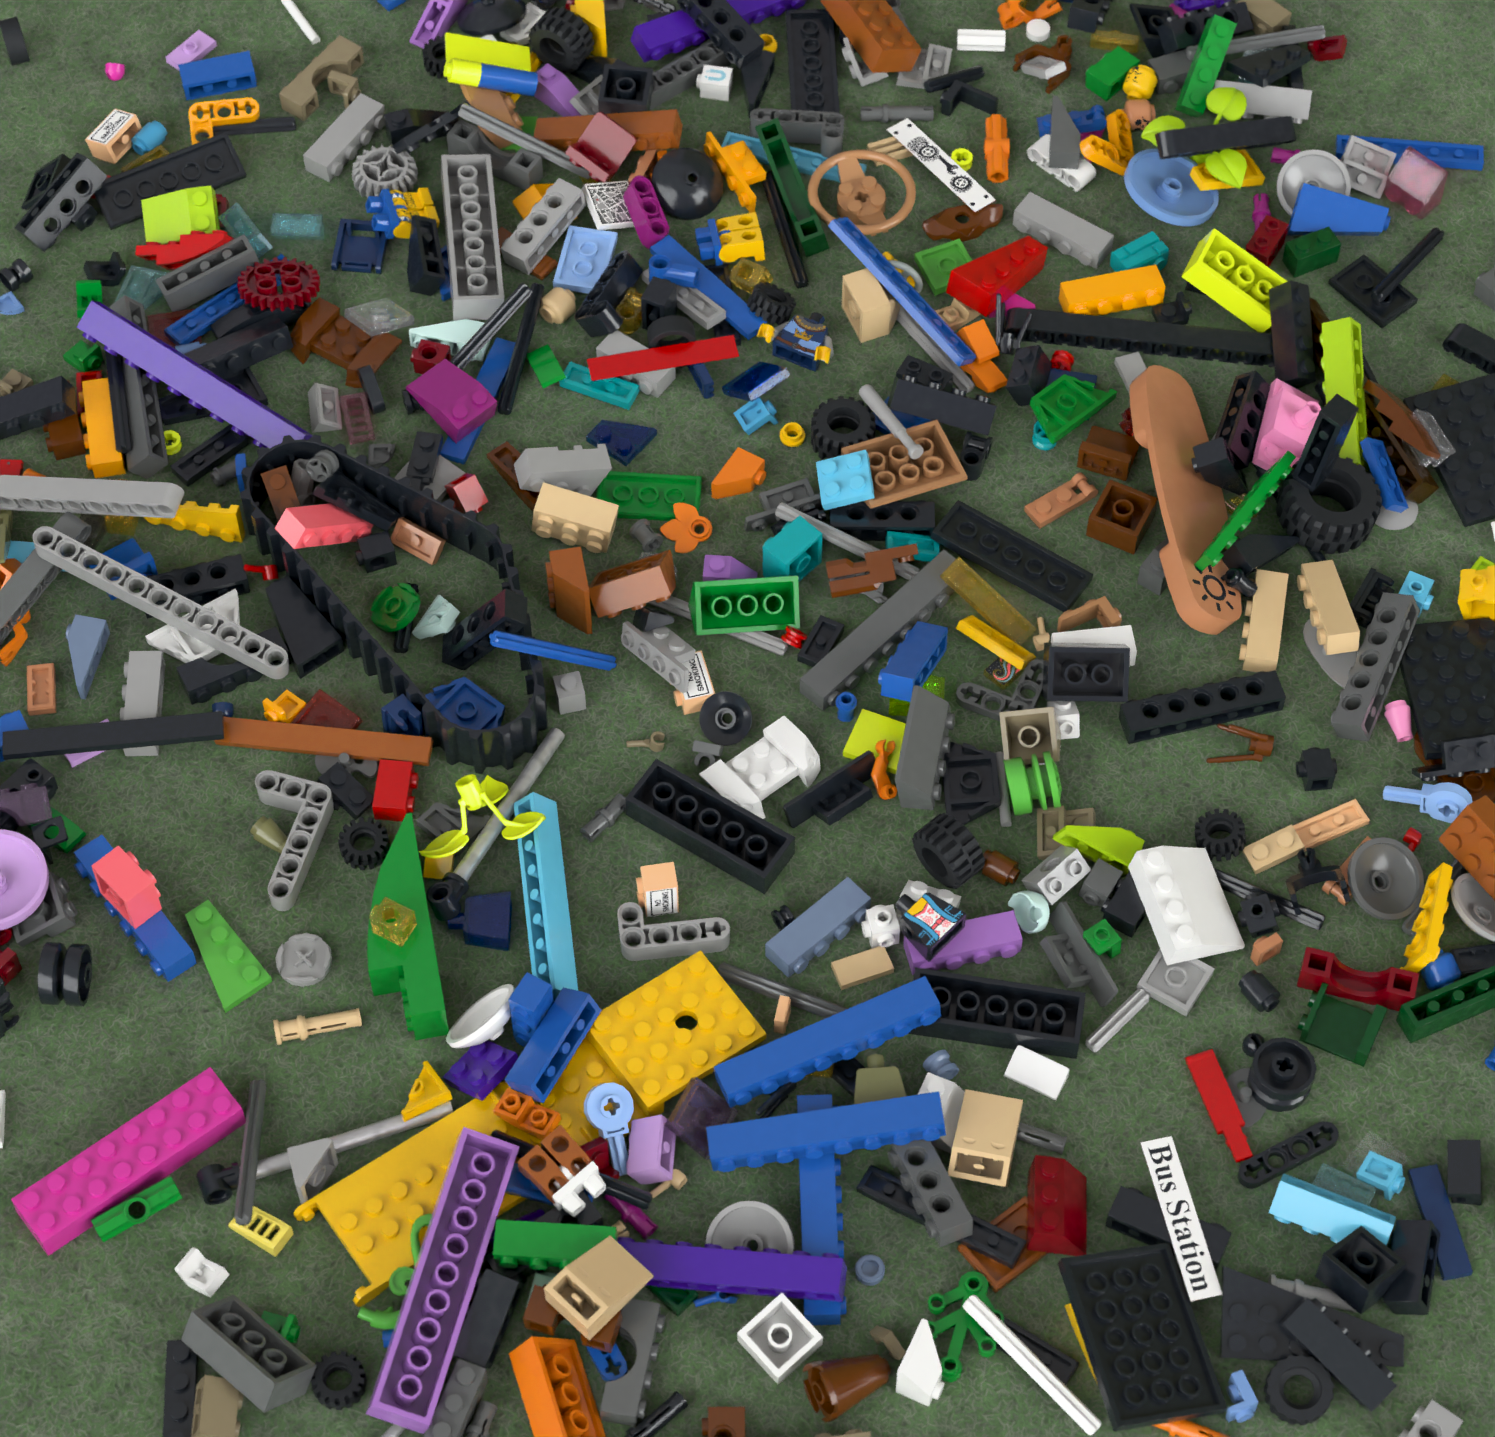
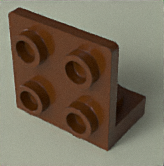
[1077,426,1140,481]

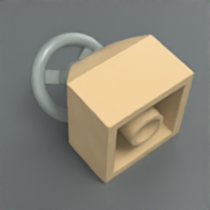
[842,260,923,343]

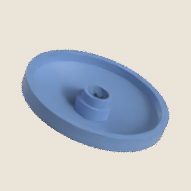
[1124,149,1219,226]

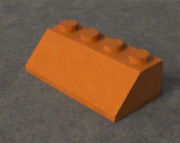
[509,1336,606,1437]

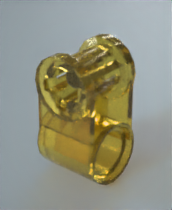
[616,287,643,335]

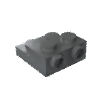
[12,871,78,947]

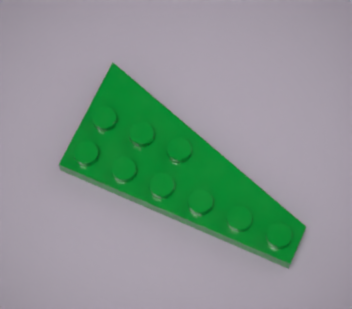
[1194,451,1296,571]

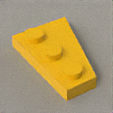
[1190,149,1265,191]

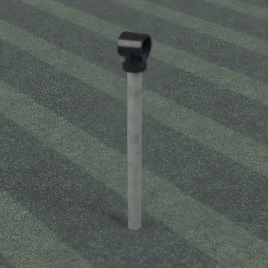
[426,728,565,921]
[196,1101,453,1205]

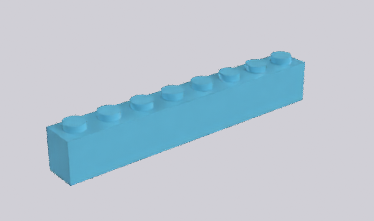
[514,792,578,1001]

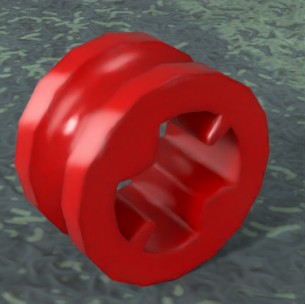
[1050,350,1075,371]
[781,625,808,649]

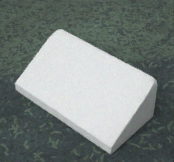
[1004,1045,1070,1100]

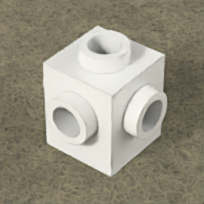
[861,904,901,949]

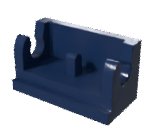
[381,694,423,736]

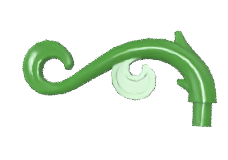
[357,1213,432,1330]

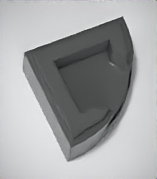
[368,444,395,468]

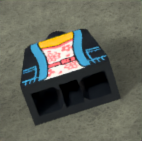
[895,893,966,962]

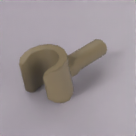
[626,731,665,752]

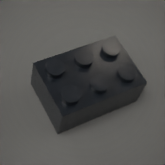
[1042,643,1130,702]

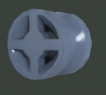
[923,1050,959,1080]

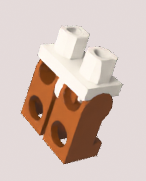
[517,1125,606,1217]

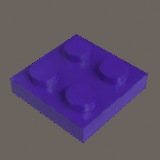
[442,1040,519,1101]

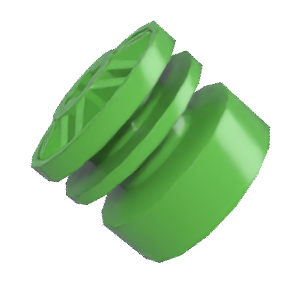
[1003,751,1062,816]

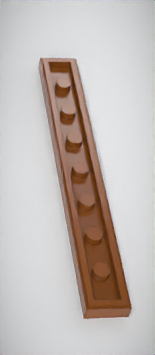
[214,717,433,766]

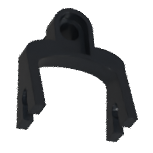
[1285,848,1351,916]

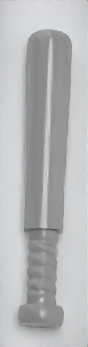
[859,384,924,459]

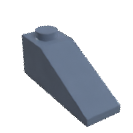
[66,614,110,700]

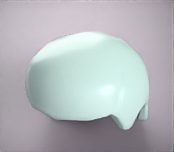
[1008,891,1050,934]

